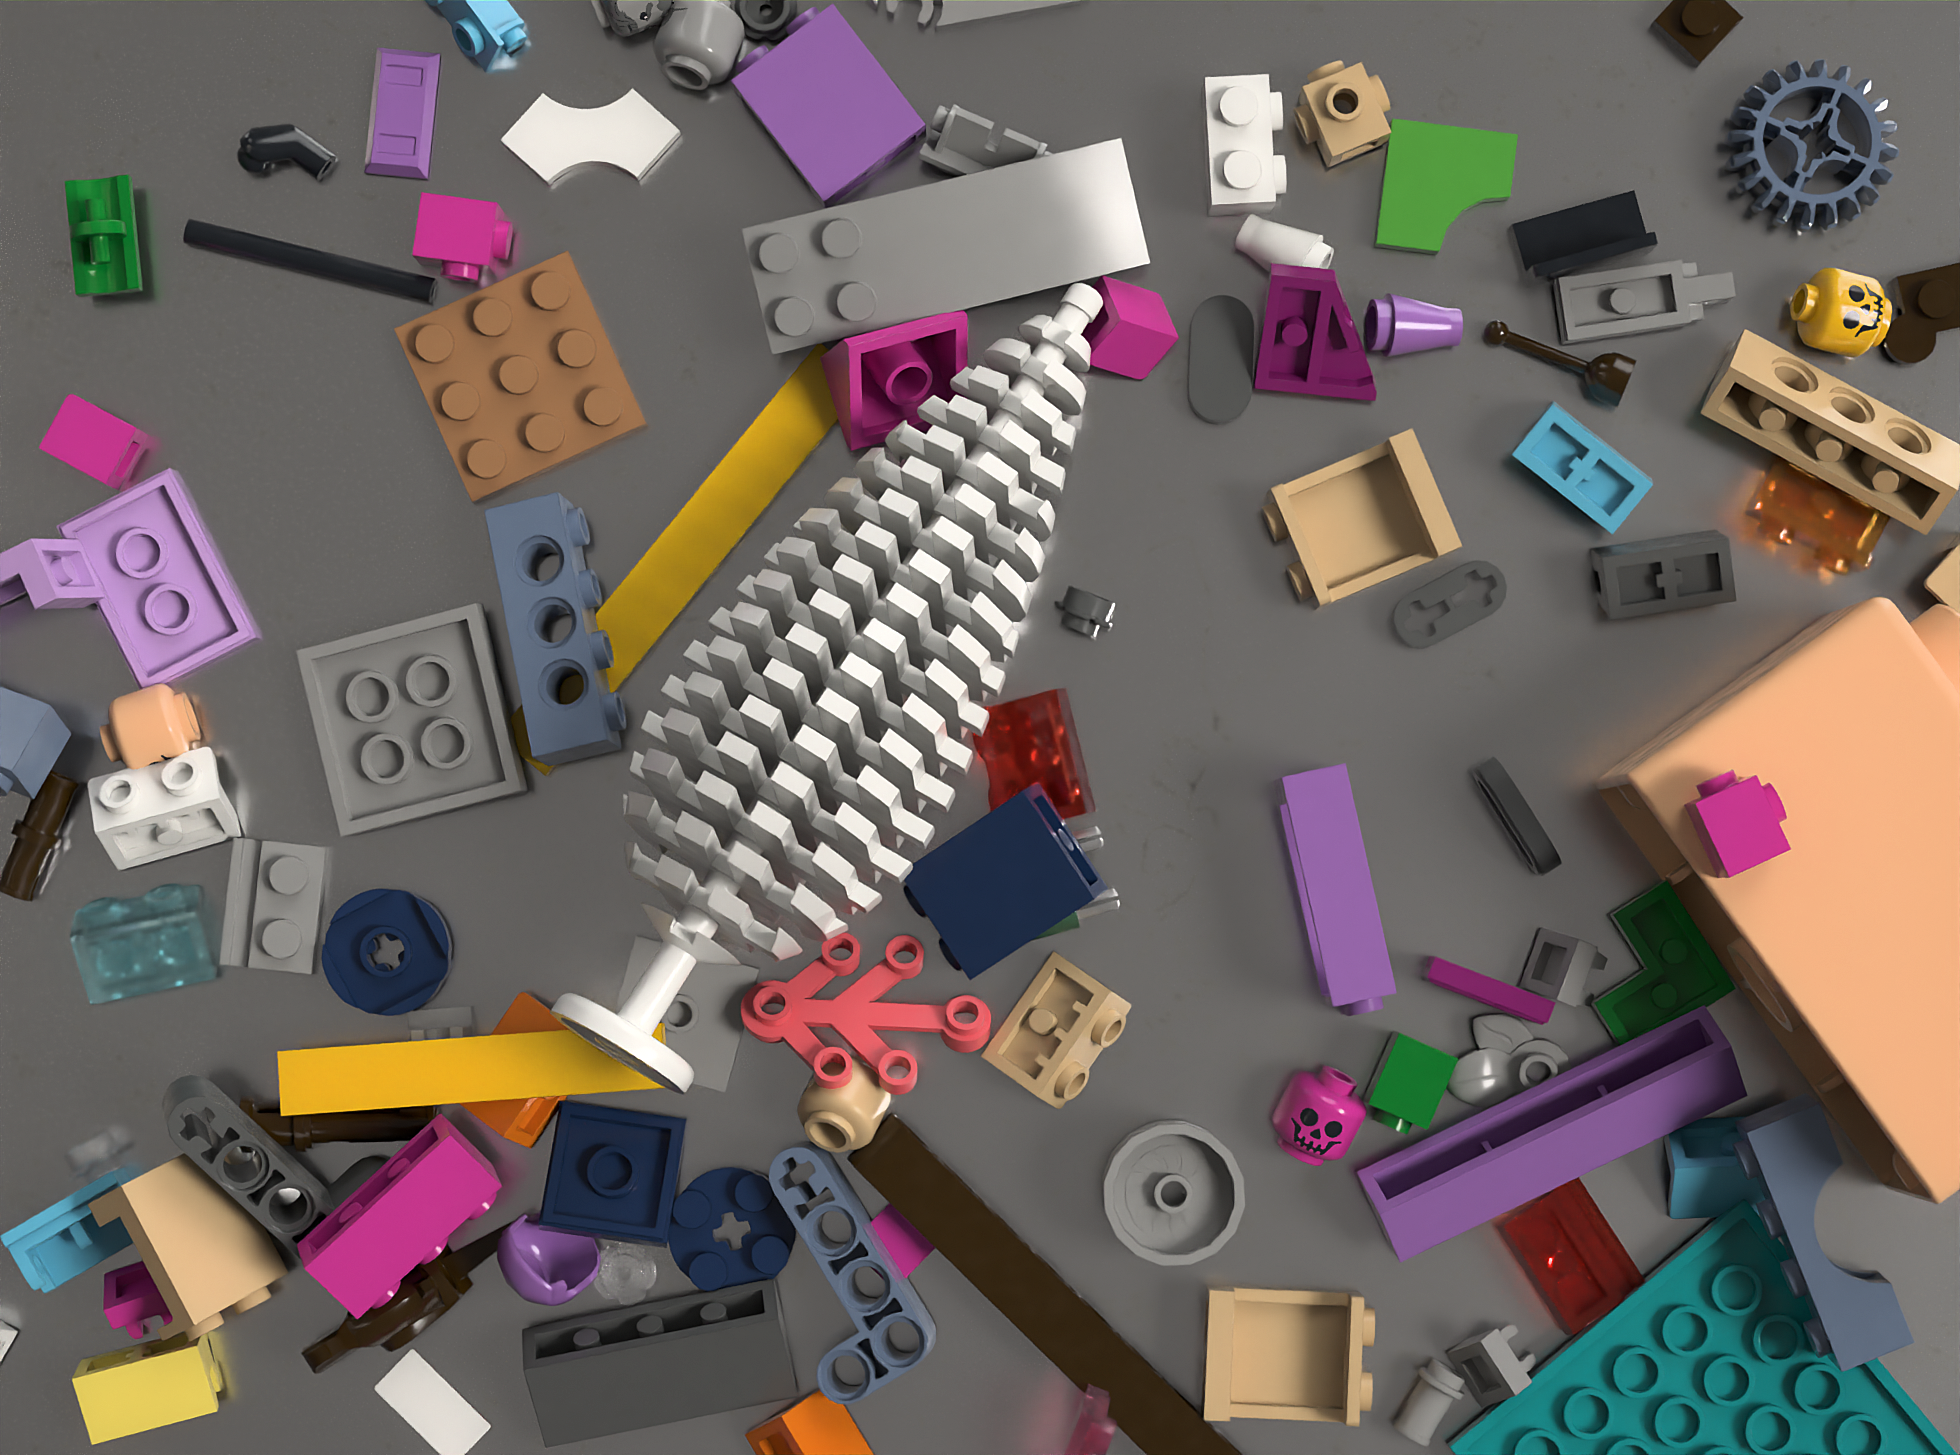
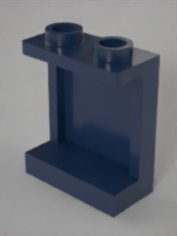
[903,782,1109,980]

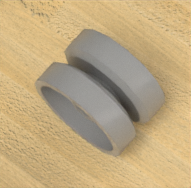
[1101,1120,1245,1266]

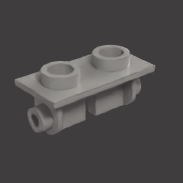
[917,104,1053,176]

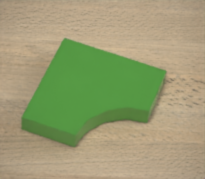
[1374,118,1518,255]

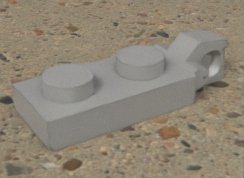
[1553,260,1736,344]

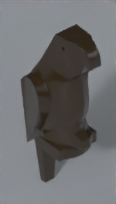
[301,1222,512,1374]

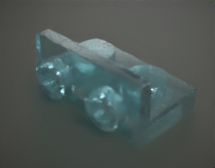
[70,883,217,1005]

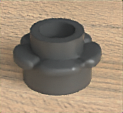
[734,0,797,40]
[1054,585,1115,637]

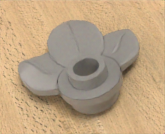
[1446,1013,1571,1111]

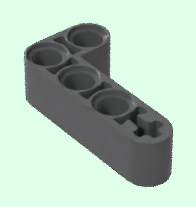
[162,1075,388,1259]

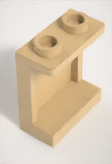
[1261,428,1462,610]
[87,1153,289,1341]
[1201,1285,1375,1427]

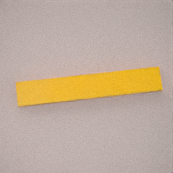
[277,1023,666,1116]

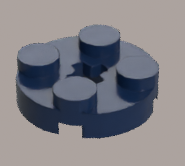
[321,888,452,1016]
[668,1166,797,1291]

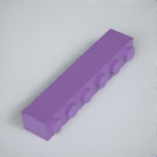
[1357,1005,1748,1263]

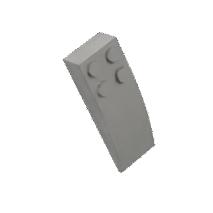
[741,137,1151,355]

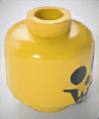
[1790,268,1892,357]

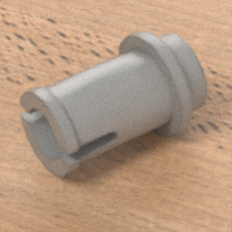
[1392,1359,1466,1446]

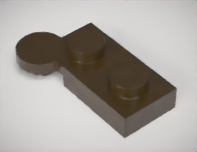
[1884,263,1960,365]

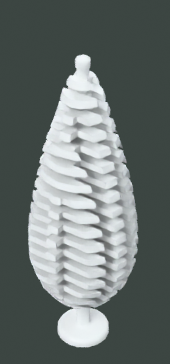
[550,283,1103,1095]

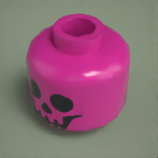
[1271,1066,1367,1166]

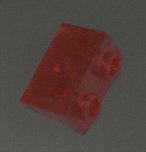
[973,687,1096,820]

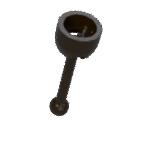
[1484,320,1637,408]

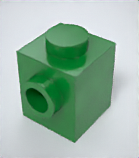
[1363,1031,1458,1135]

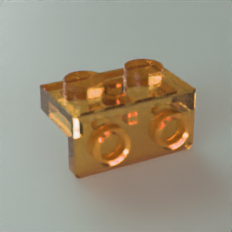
[1744,455,1891,576]

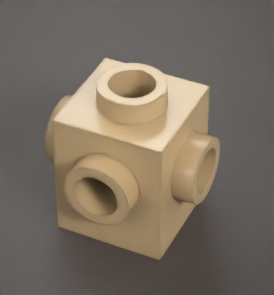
[1293,60,1391,168]

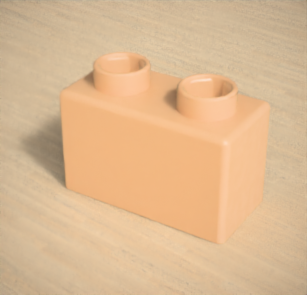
[1595,597,1960,1204]

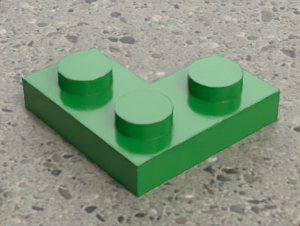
[1591,880,1736,1046]

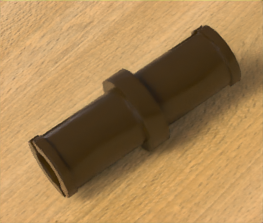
[0,770,80,902]

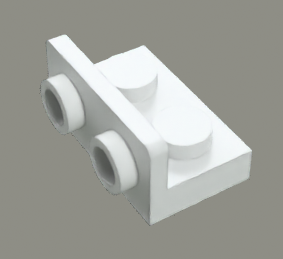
[88,747,241,871]

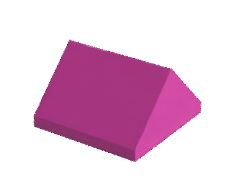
[820,310,968,451]

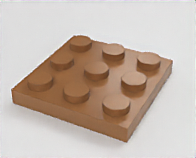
[394,250,648,504]

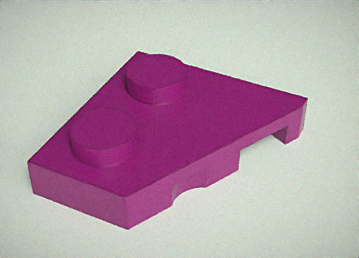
[1253,263,1377,401]

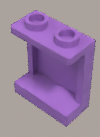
[731,3,927,208]

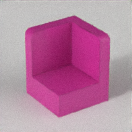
[1081,275,1179,380]
[38,394,148,490]

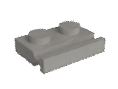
[219,837,329,974]

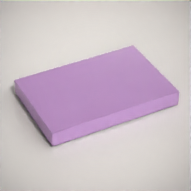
[56,468,259,689]

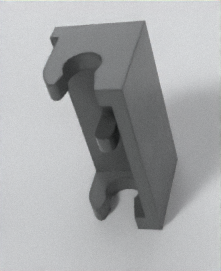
[1590,529,1737,620]

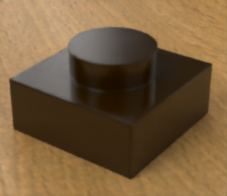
[1651,0,1744,68]

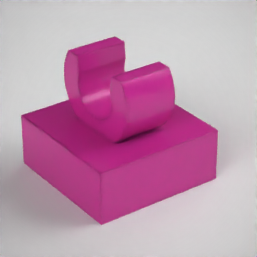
[103,1261,173,1340]

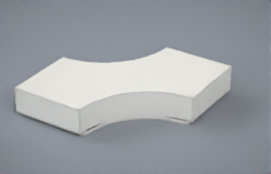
[501,88,681,186]

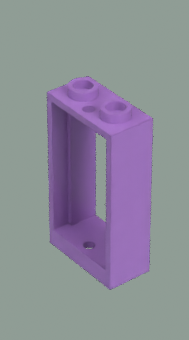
[1273,763,1397,1016]

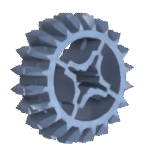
[1724,59,1899,232]

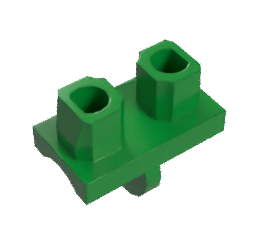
[65,174,143,297]

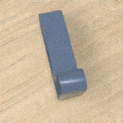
[769,1142,936,1404]

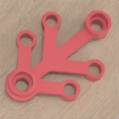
[741,932,991,1095]

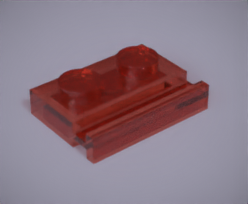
[1496,1177,1645,1335]

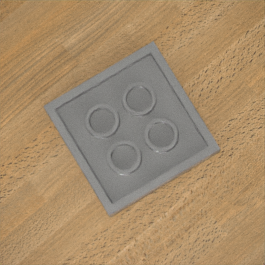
[296,603,528,837]

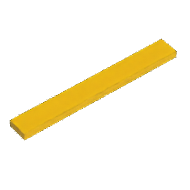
[511,343,839,776]

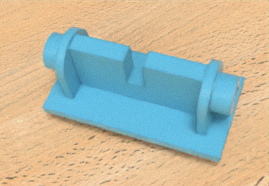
[425,0,527,72]

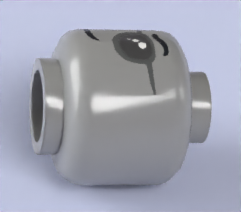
[653,0,745,90]

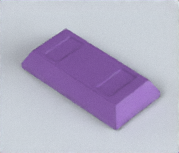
[364,47,441,179]

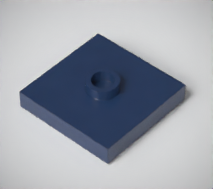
[538,1101,687,1248]

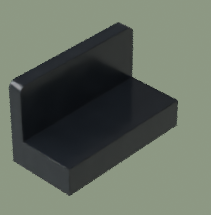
[1509,190,1658,288]

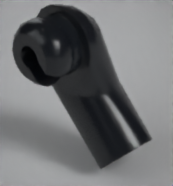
[237,124,336,181]

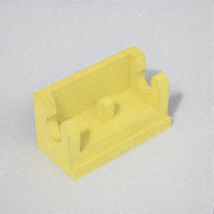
[72,1332,221,1445]

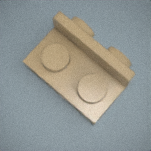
[981,951,1131,1109]

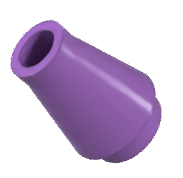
[1365,293,1463,357]

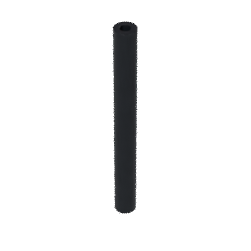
[183,219,436,303]

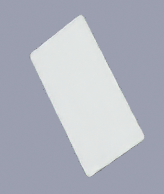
[374,1349,491,1455]

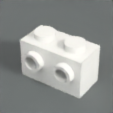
[1201,74,1287,217]

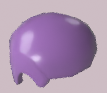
[497,1211,601,1306]

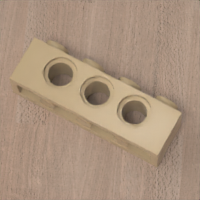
[1700,329,1960,535]

